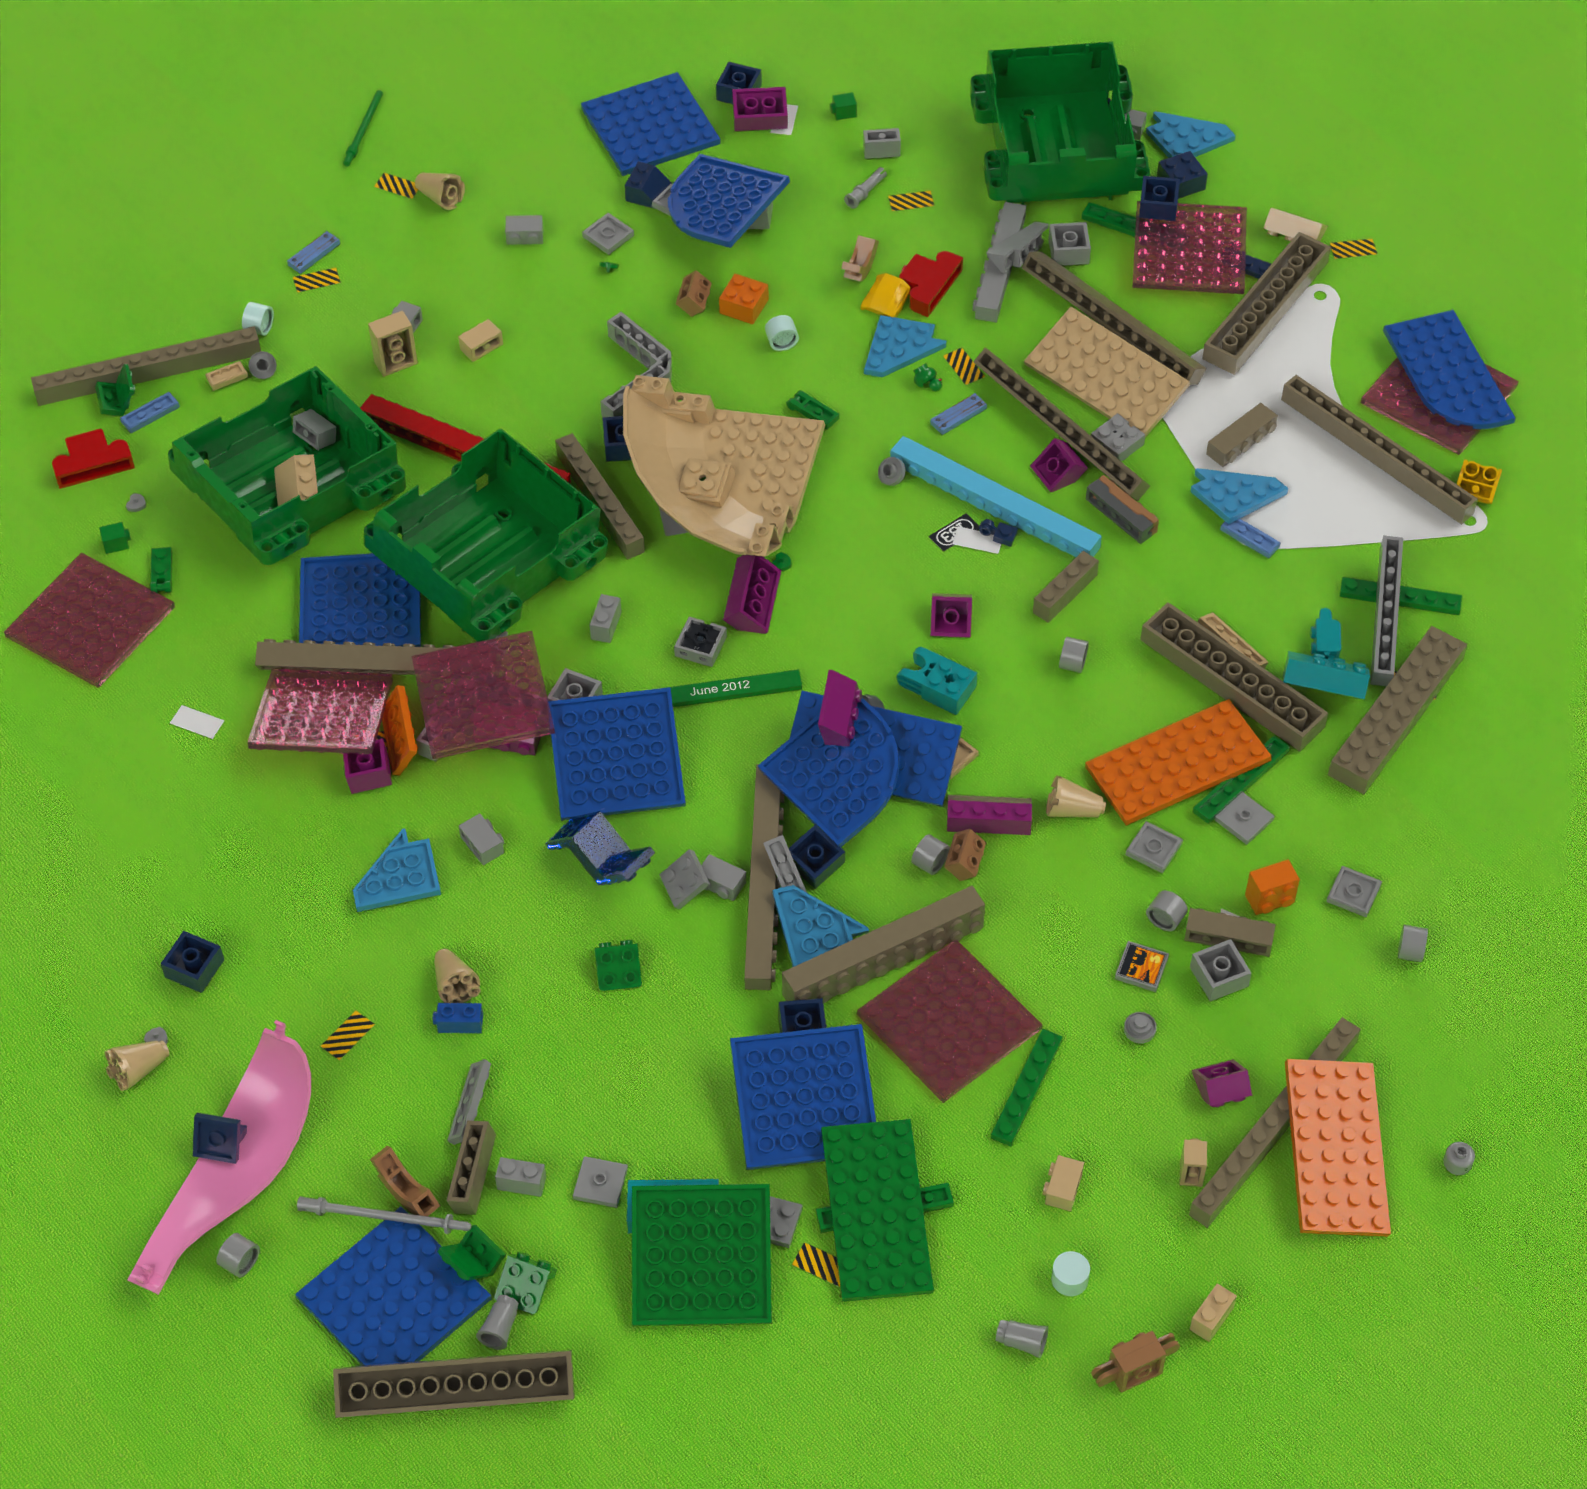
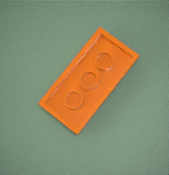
[380,685,418,776]

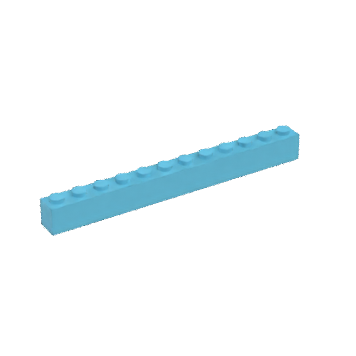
[890,436,1102,557]

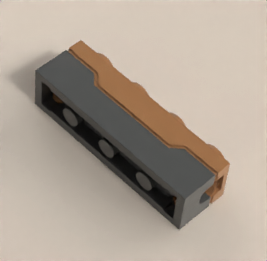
[1086,475,1159,544]

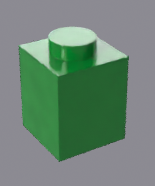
[830,92,857,121]
[99,522,131,554]

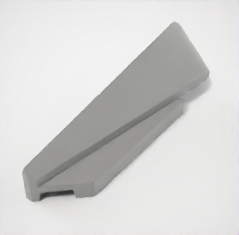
[987,222,1049,273]

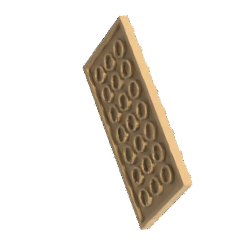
[1024,307,1190,438]

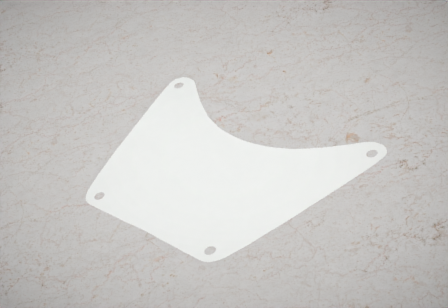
[1163,283,1488,549]

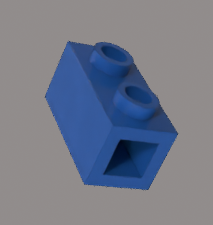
[433,1003,483,1033]

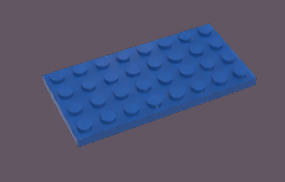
[789,691,962,807]

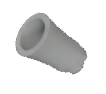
[476,1295,519,1350]
[996,1320,1048,1358]

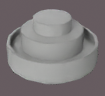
[249,351,277,379]
[878,457,905,486]
[1124,1012,1156,1044]

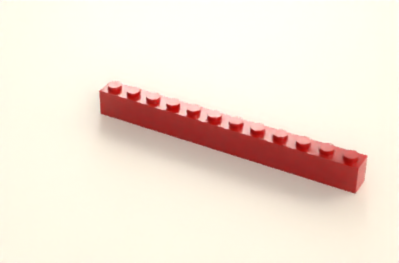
[360,394,571,484]

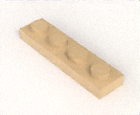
[1198,612,1268,668]

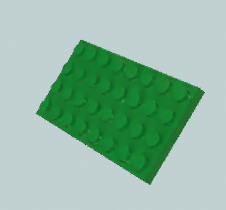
[821,1119,934,1302]

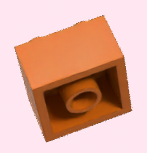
[719,273,769,324]
[1245,859,1300,915]

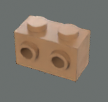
[676,270,712,317]
[944,829,986,881]

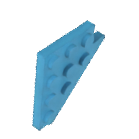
[1146,111,1236,158]
[864,315,947,377]
[1190,468,1288,524]
[353,828,441,912]
[772,885,869,967]

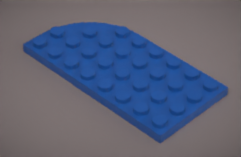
[1383,310,1515,429]

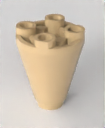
[434,949,481,1003]
[104,1040,169,1091]

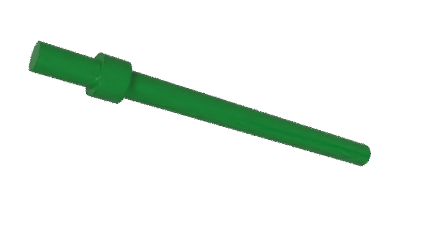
[343,90,383,167]

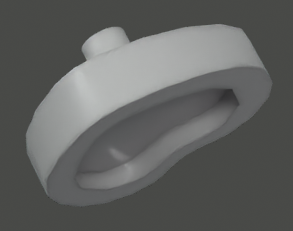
[126,493,146,512]
[144,1027,168,1044]

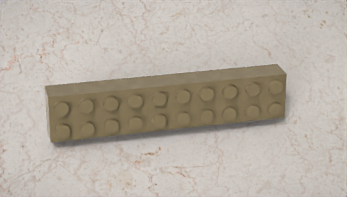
[1202,232,1331,375]
[1140,602,1328,752]
[1328,626,1467,794]
[782,885,985,1003]
[333,1350,575,1418]

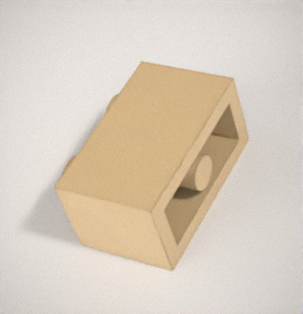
[458,319,503,362]
[1180,1139,1207,1187]
[1042,1155,1084,1211]
[1190,1283,1237,1342]

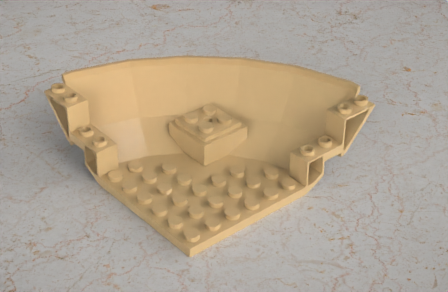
[623,375,825,557]

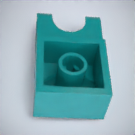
[896,647,977,715]

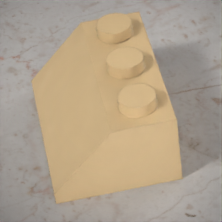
[1263,207,1328,241]
[274,454,318,506]

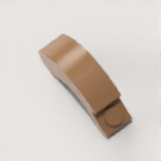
[841,235,879,282]
[370,1146,440,1216]

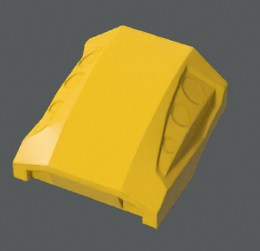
[860,273,911,318]
[1457,459,1502,504]

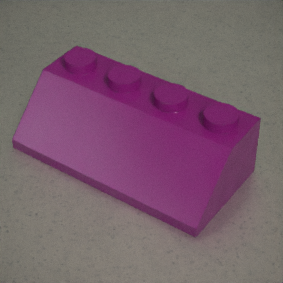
[723,554,781,634]
[947,795,1032,835]

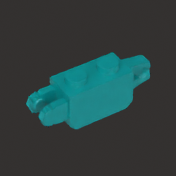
[1310,607,1341,660]

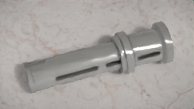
[844,167,887,209]

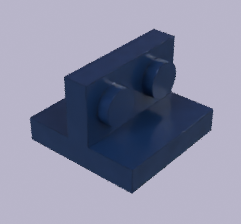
[193,1113,247,1164]

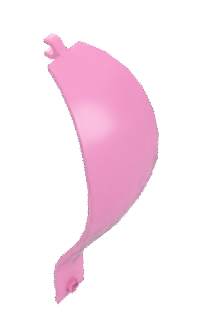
[127,1020,311,1295]

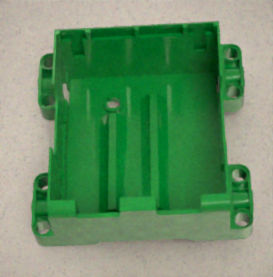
[970,41,1150,205]
[364,429,608,644]

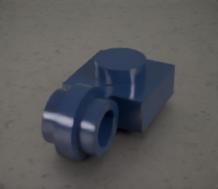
[979,519,1018,547]

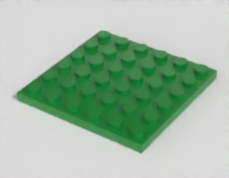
[632,1184,772,1326]

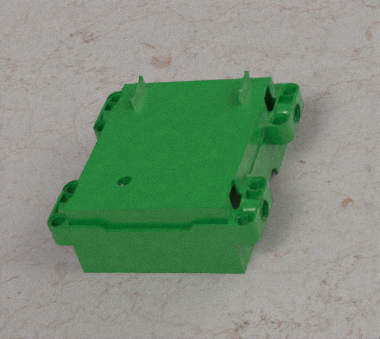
[168,366,406,565]

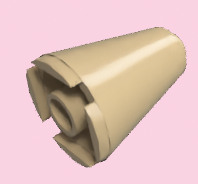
[415,172,465,210]
[1046,775,1106,817]

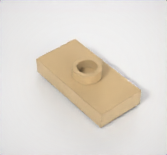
[205,361,248,391]

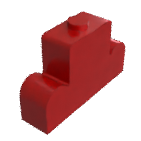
[899,251,963,317]
[52,429,135,489]

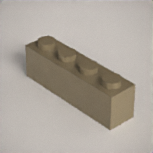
[1206,403,1278,467]
[1033,551,1099,623]
[1184,908,1276,957]
[447,1120,496,1215]

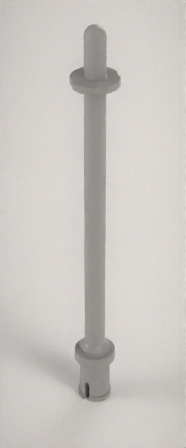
[297,1196,471,1234]

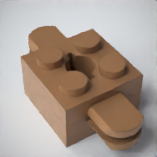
[1091,1331,1180,1393]

